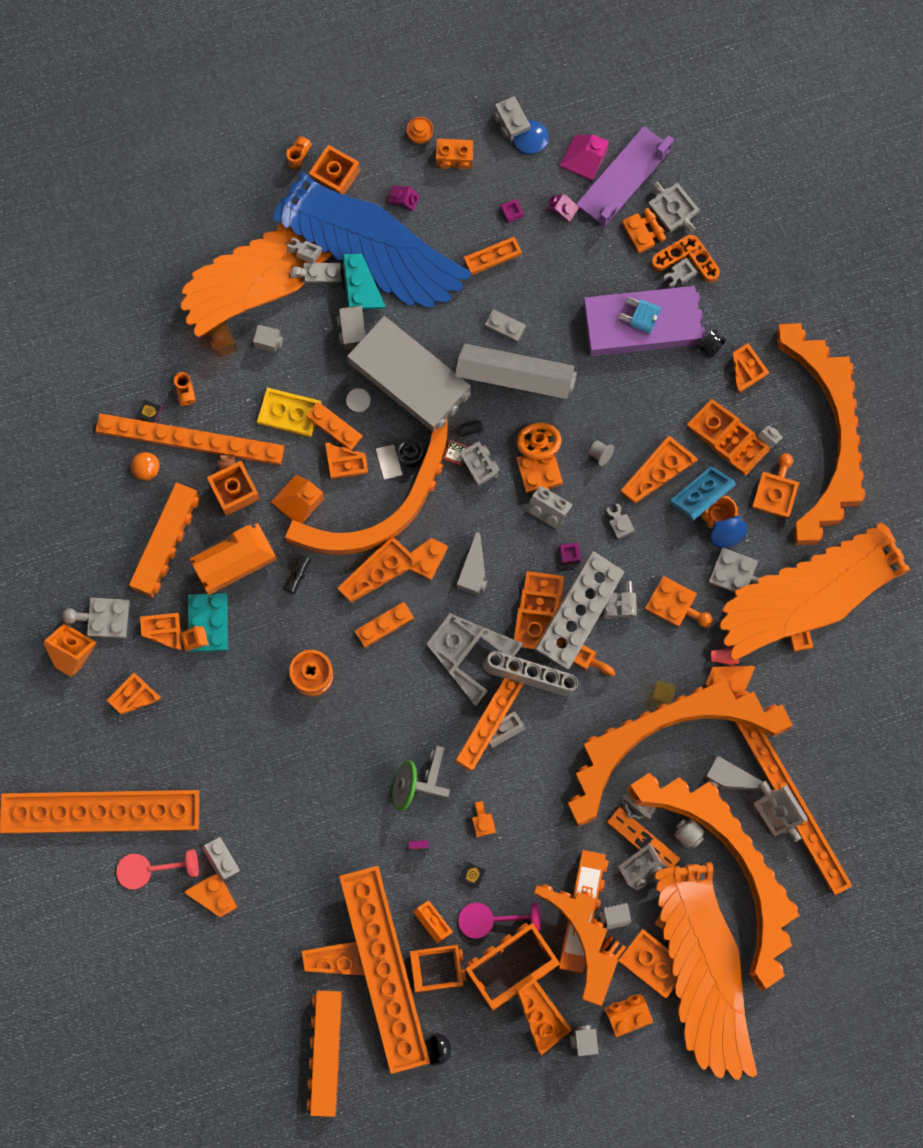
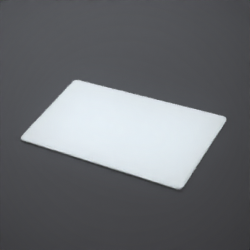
[376,445,402,479]

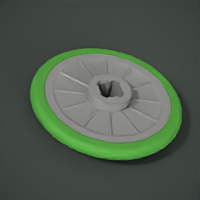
[392,760,417,811]

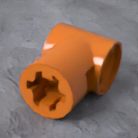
[286,136,312,170]
[174,372,196,406]

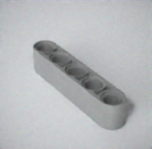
[483,651,578,696]

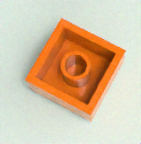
[309,145,360,195]
[207,461,260,516]

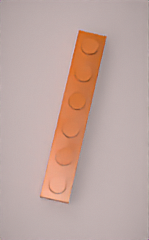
[455,666,523,772]

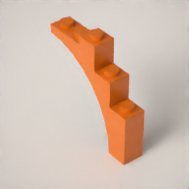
[534,884,618,1007]

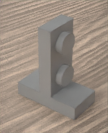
[415,746,450,800]

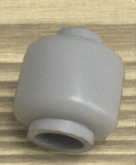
[675,819,704,849]

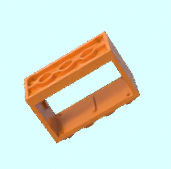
[465,923,560,1012]

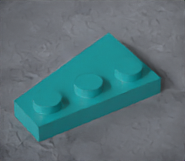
[342,254,386,310]

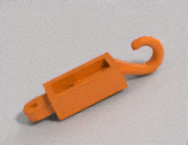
[557,638,615,677]

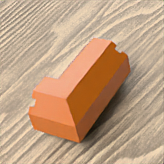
[190,524,277,595]

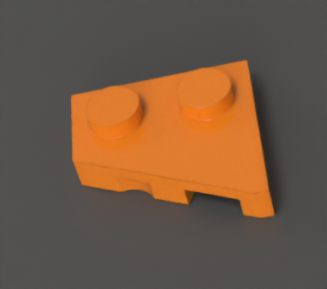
[409,538,448,581]

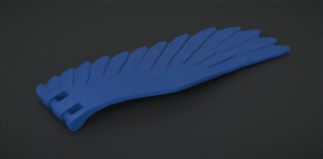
[273,171,471,307]

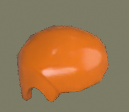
[130,452,160,481]

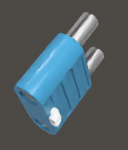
[619,297,662,334]

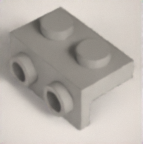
[493,96,531,142]
[526,486,572,530]

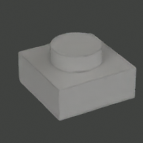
[758,426,783,448]

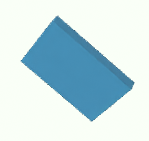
[669,466,736,520]

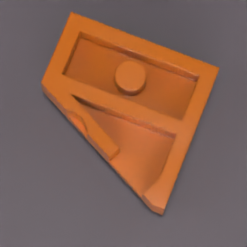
[732,343,769,393]
[325,443,368,480]
[140,613,182,651]
[704,666,755,699]
[107,673,162,715]
[185,873,238,918]

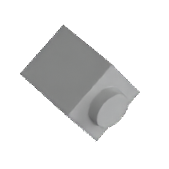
[253,325,283,353]

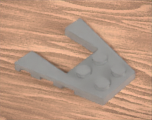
[427,613,523,706]

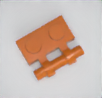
[621,208,666,254]

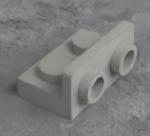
[459,442,500,486]
[618,844,668,891]

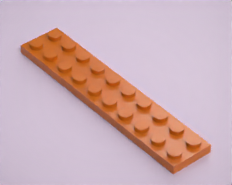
[0,790,200,834]
[339,866,430,1074]

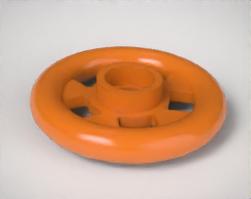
[516,422,562,460]

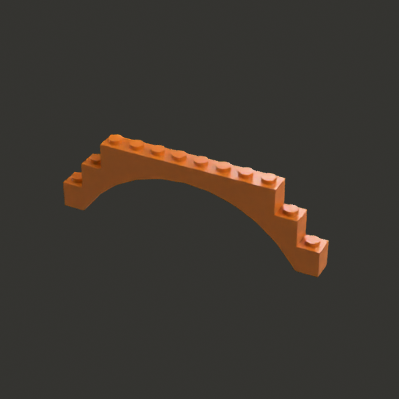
[776,323,865,545]
[568,679,793,827]
[626,773,800,991]

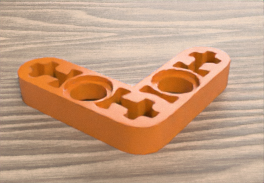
[651,235,720,283]

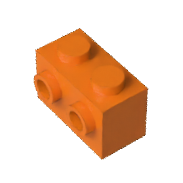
[436,139,474,170]

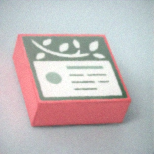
[444,441,468,466]

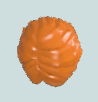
[701,495,738,529]

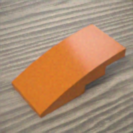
[687,399,770,476]
[514,571,565,649]

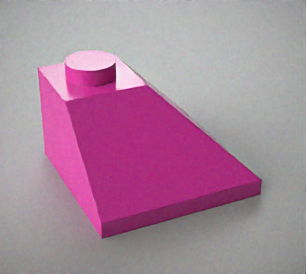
[560,134,609,181]

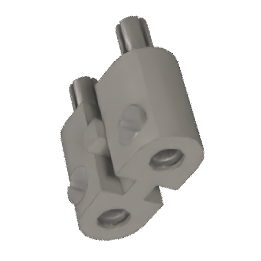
[603,581,637,619]

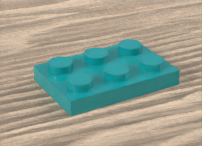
[188,593,228,653]

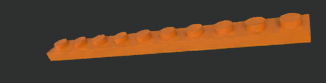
[96,413,285,465]
[735,722,852,896]

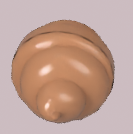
[217,455,236,471]

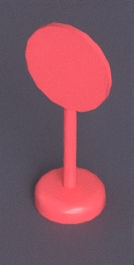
[116,849,199,889]

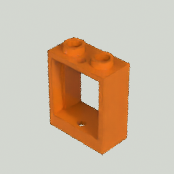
[410,945,467,993]

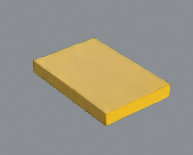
[257,388,321,438]

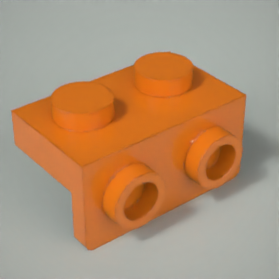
[604,994,653,1038]

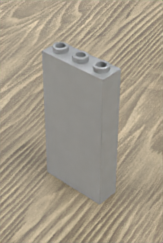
[347,316,471,433]
[455,344,577,399]

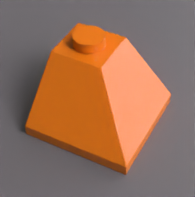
[271,475,324,523]
[44,624,97,677]

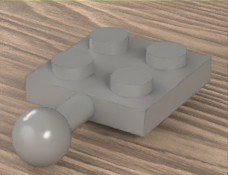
[708,547,759,593]
[62,598,130,639]

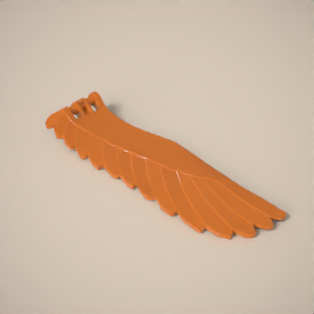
[181,223,333,337]
[720,523,910,661]
[654,862,757,1080]

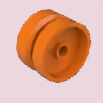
[290,650,333,697]

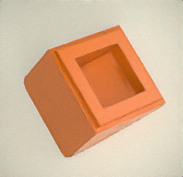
[181,626,208,651]

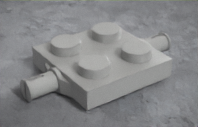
[648,181,700,233]
[754,780,808,842]

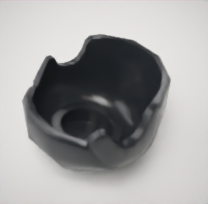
[424,1033,452,1066]

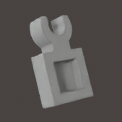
[287,238,322,264]
[663,258,697,289]
[606,503,635,540]

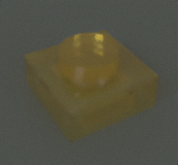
[652,680,676,705]

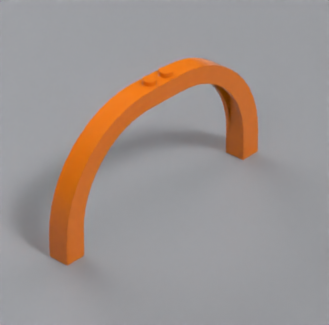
[285,418,448,555]

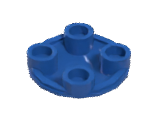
[513,120,549,155]
[711,516,748,548]

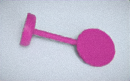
[458,902,541,939]

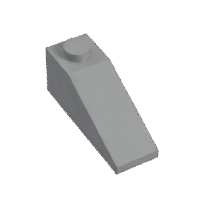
[457,532,487,596]
[704,756,763,792]

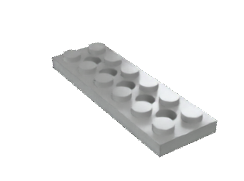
[534,551,625,670]

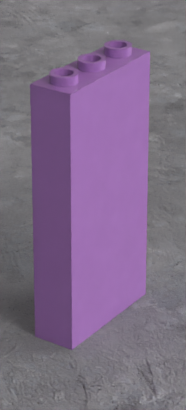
[583,286,705,356]

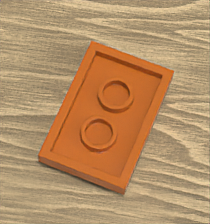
[618,929,678,999]

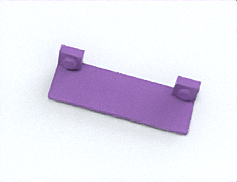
[577,127,674,227]

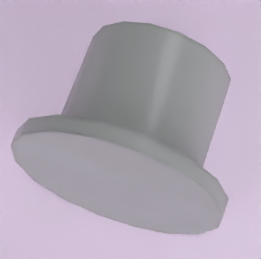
[346,388,371,413]
[589,440,614,466]

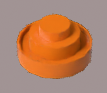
[407,117,433,144]

